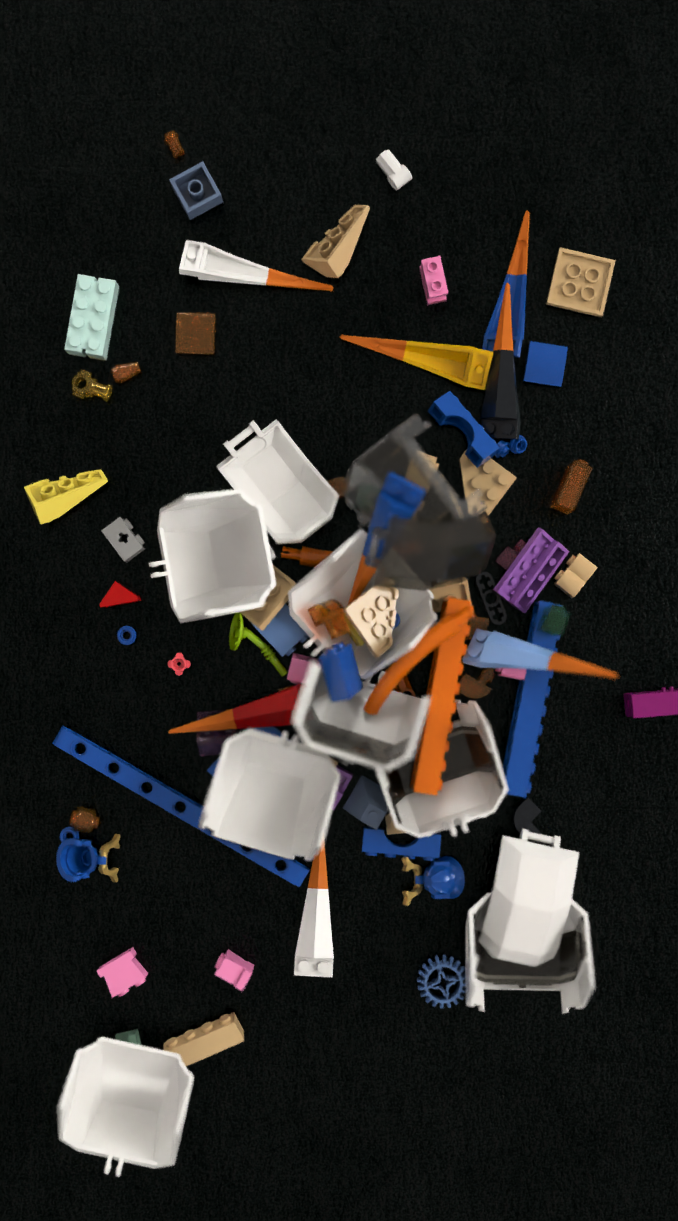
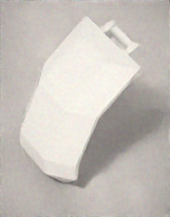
[216,420,339,544]
[478,828,579,967]

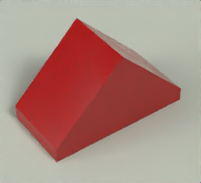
[100,581,141,608]

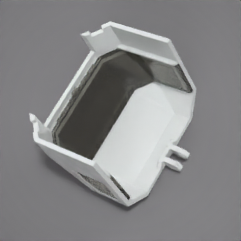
[293,661,430,771]
[368,699,508,838]
[465,892,594,1014]

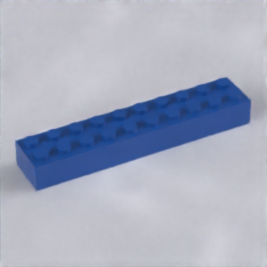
[502,601,565,798]

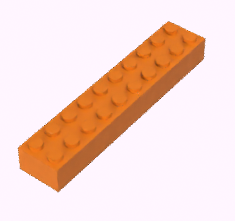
[410,597,474,796]

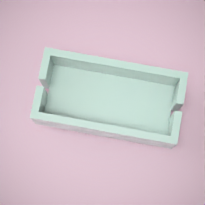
[65,274,119,361]

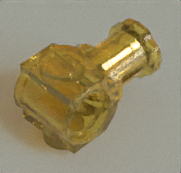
[72,370,112,402]

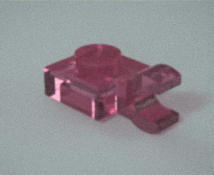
[495,539,526,570]

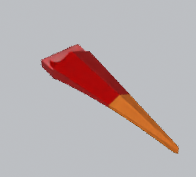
[168,683,314,734]

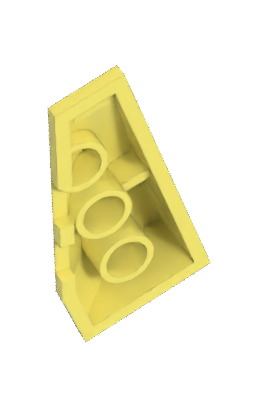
[24,469,108,524]

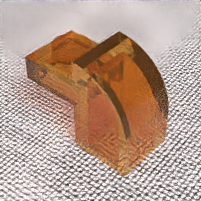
[308,599,351,640]
[458,668,495,699]

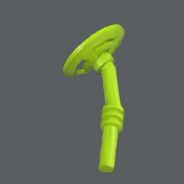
[229,612,288,677]

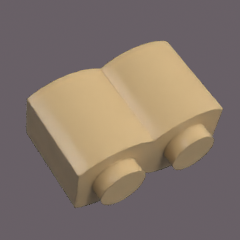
[554,553,598,598]

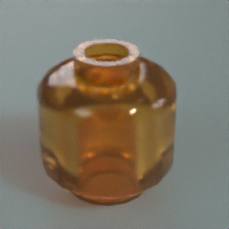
[69,807,99,833]

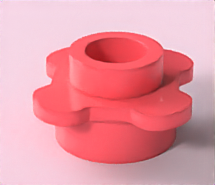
[168,653,191,676]

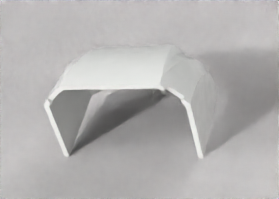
[149,489,276,623]
[288,529,437,680]
[198,728,341,861]
[59,1037,194,1176]

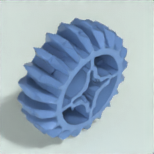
[417,955,466,1009]

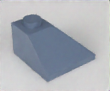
[343,775,395,830]

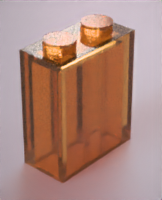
[550,459,592,514]

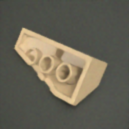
[301,205,370,278]

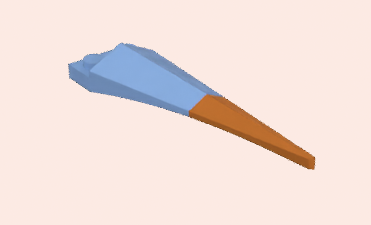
[462,628,618,678]

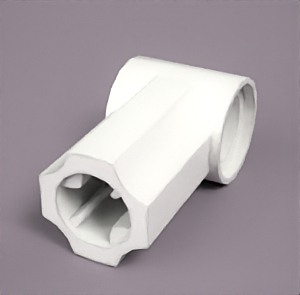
[376,149,412,190]

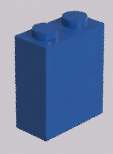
[319,642,363,702]

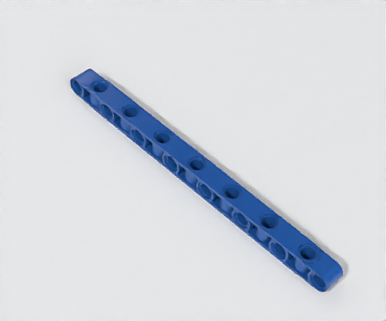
[52,726,310,887]

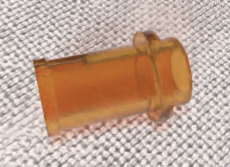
[164,131,185,158]

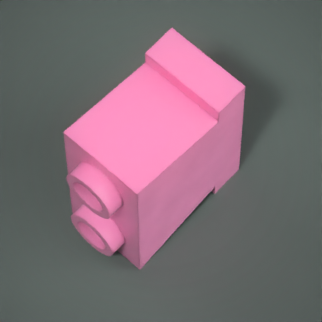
[419,256,448,305]
[97,947,148,998]
[215,949,254,991]

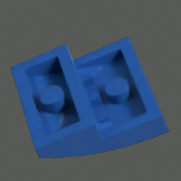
[523,341,568,387]

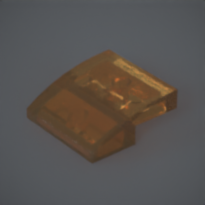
[176,312,215,354]

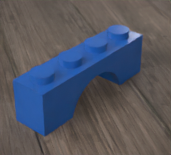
[428,391,499,468]
[362,826,441,861]

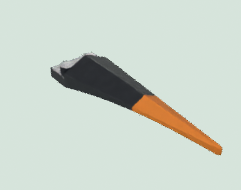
[481,283,520,440]

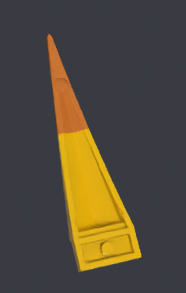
[340,335,493,390]

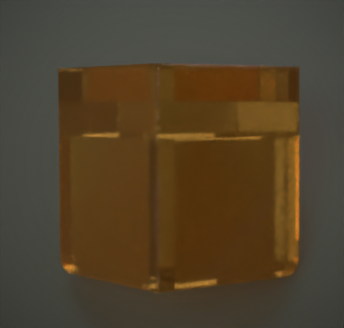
[466,617,489,640]

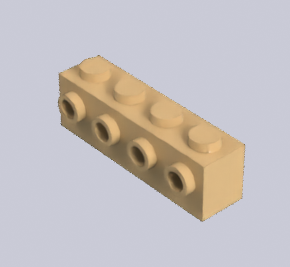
[163,1012,244,1066]

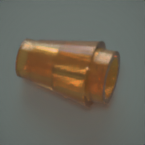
[111,362,141,383]

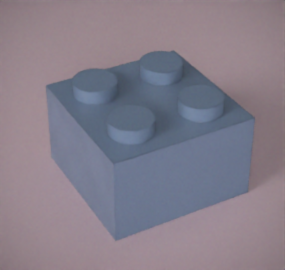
[169,161,223,220]

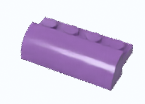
[493,527,569,613]

